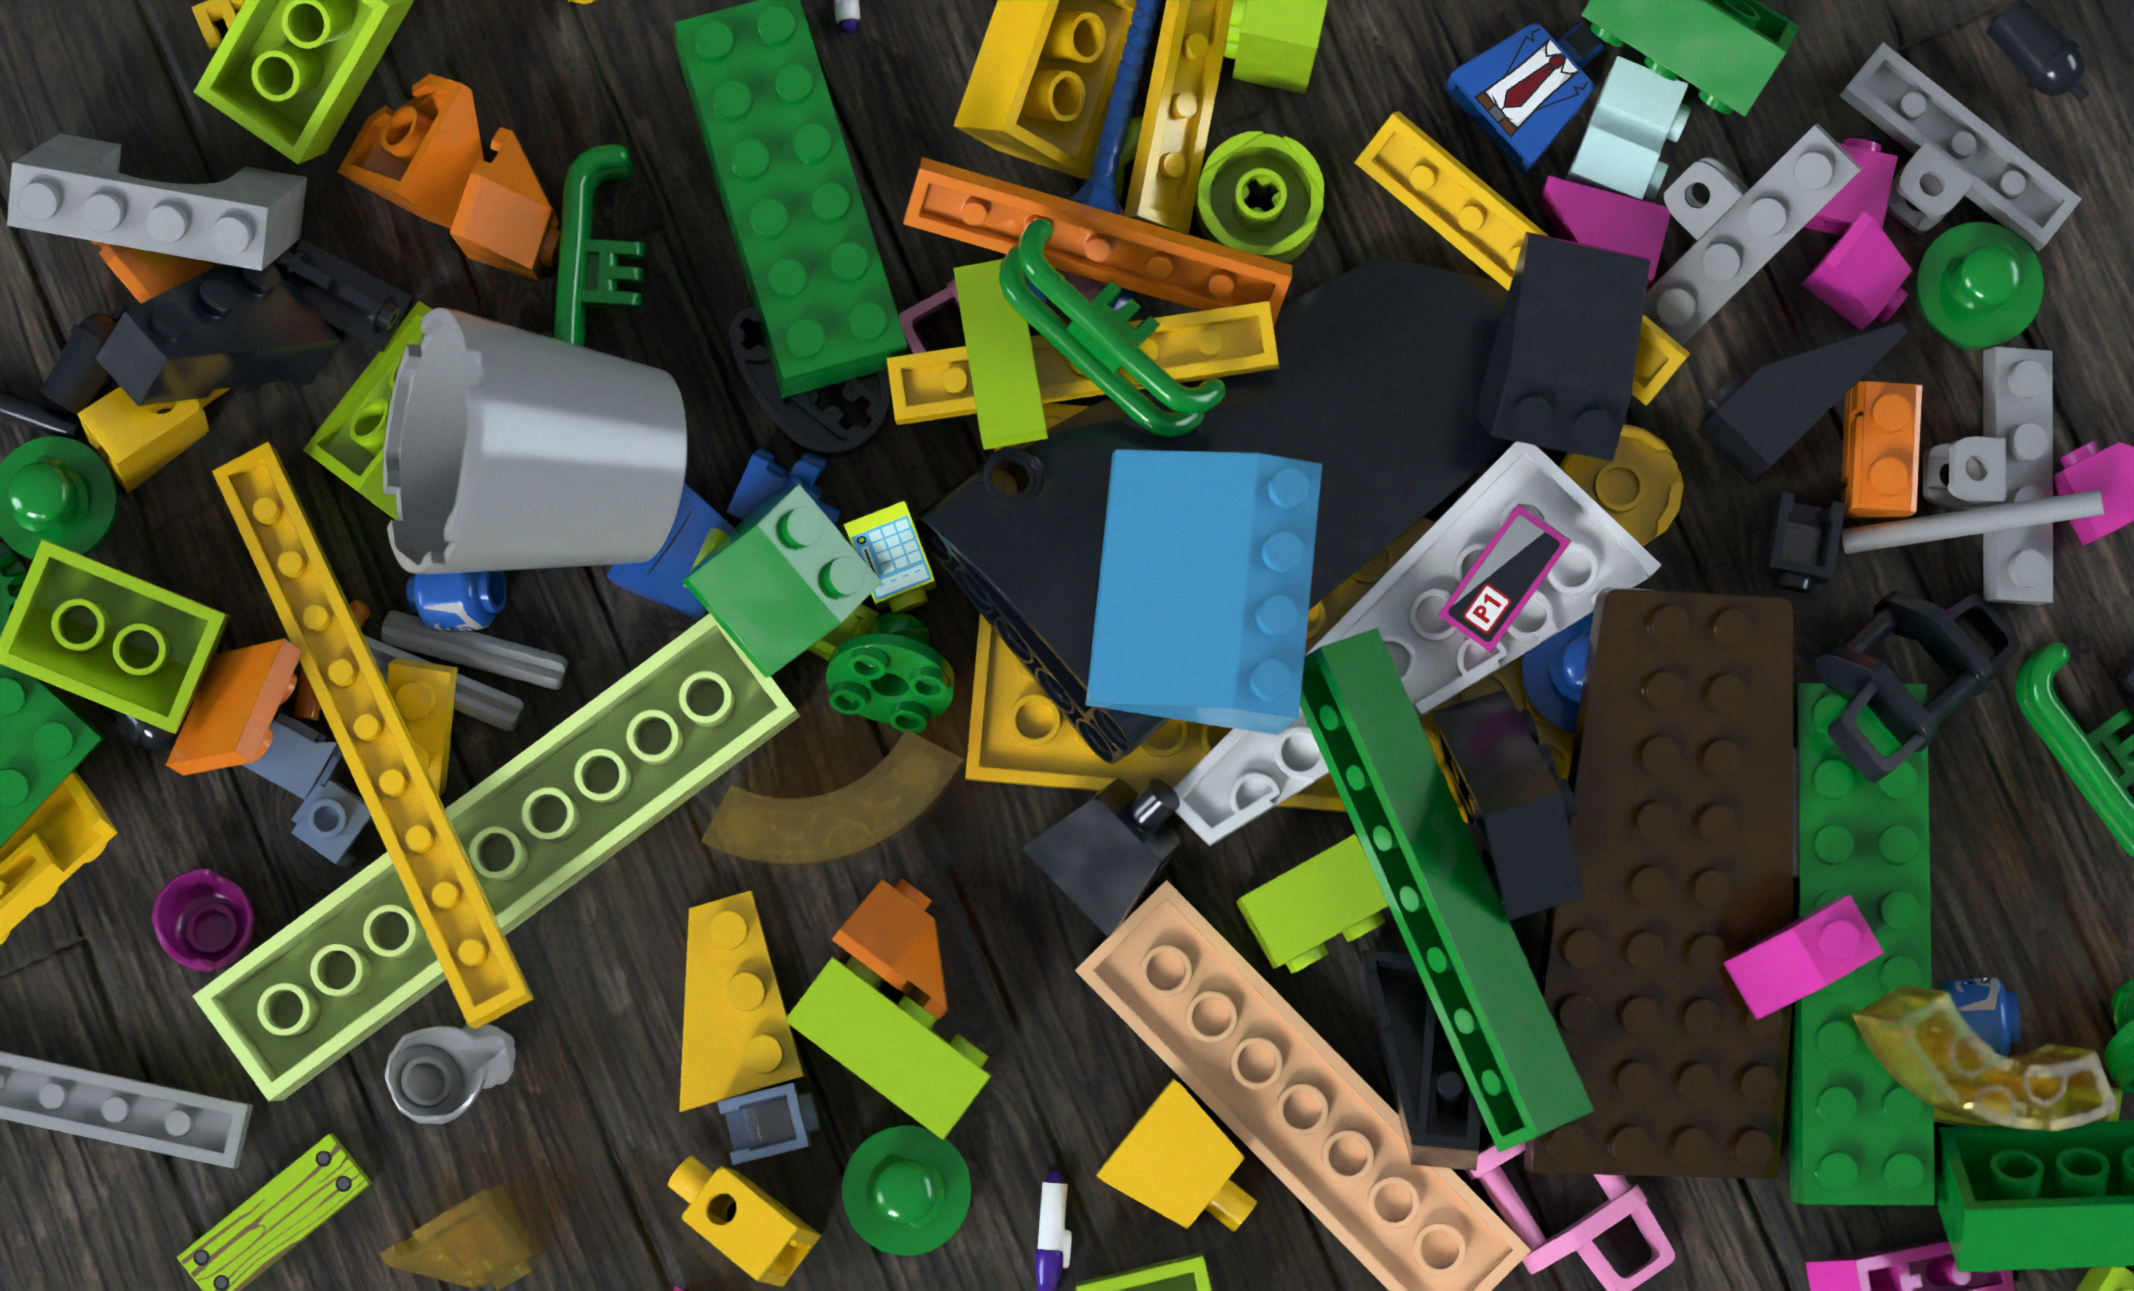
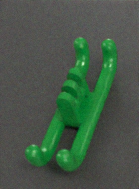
[554,144,645,347]
[999,218,1226,438]
[2015,642,2134,858]

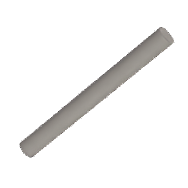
[1842,489,2105,554]

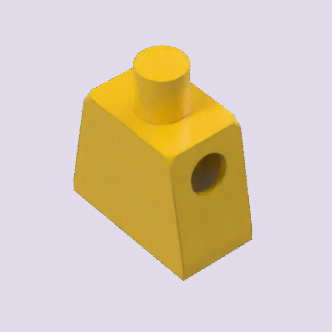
[78,386,230,493]
[1096,1078,1257,1232]
[668,1155,822,1287]

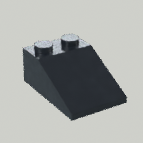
[1474,232,1650,461]
[1696,322,1909,484]

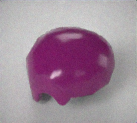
[151,868,257,972]

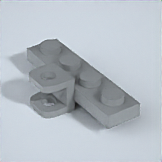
[1839,42,2082,253]
[1643,123,1863,346]
[1923,347,2053,605]

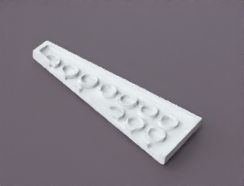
[1173,441,1661,846]

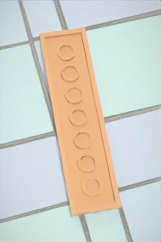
[1075,880,1531,1291]

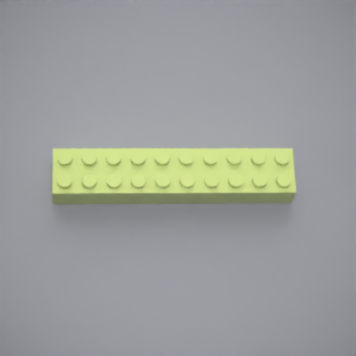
[193,613,800,1101]

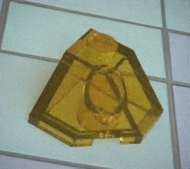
[380,1185,540,1291]

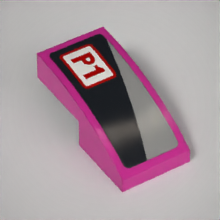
[1438,503,1572,653]

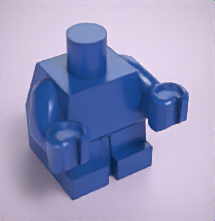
[727,448,841,526]

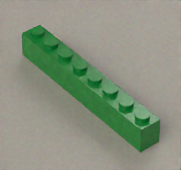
[1300,628,1594,1152]

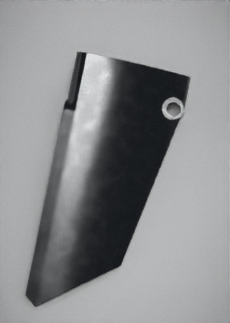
[913,256,1514,764]

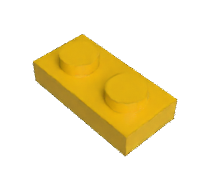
[387,658,458,796]

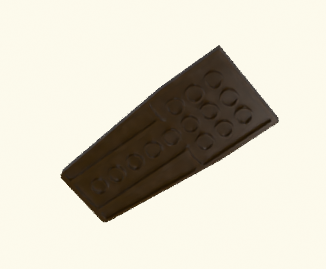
[1523,587,1793,1179]

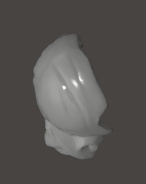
[385,1024,516,1124]

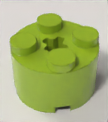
[1195,131,1324,264]

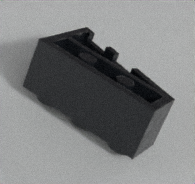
[1432,689,1584,921]

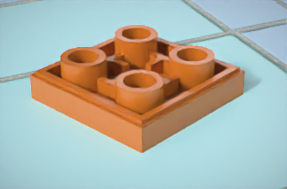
[166,639,301,776]

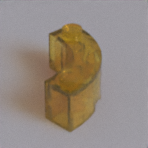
[701,729,965,867]
[1852,985,2119,1131]

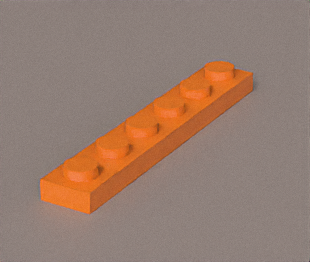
[903,157,1292,328]

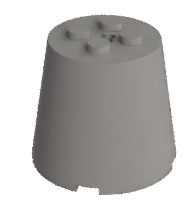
[383,308,687,575]

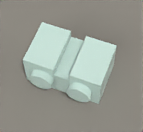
[1565,56,1691,200]

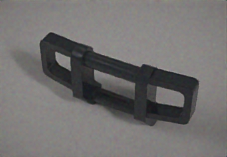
[1815,591,2021,783]

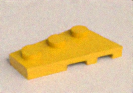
[679,890,805,1112]

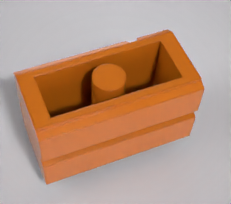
[1840,381,1922,521]

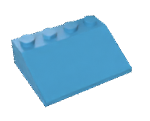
[1086,450,1322,735]

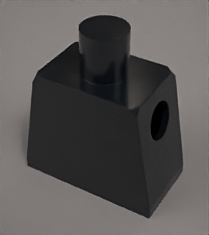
[1023,778,1181,937]

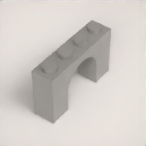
[7,133,307,271]

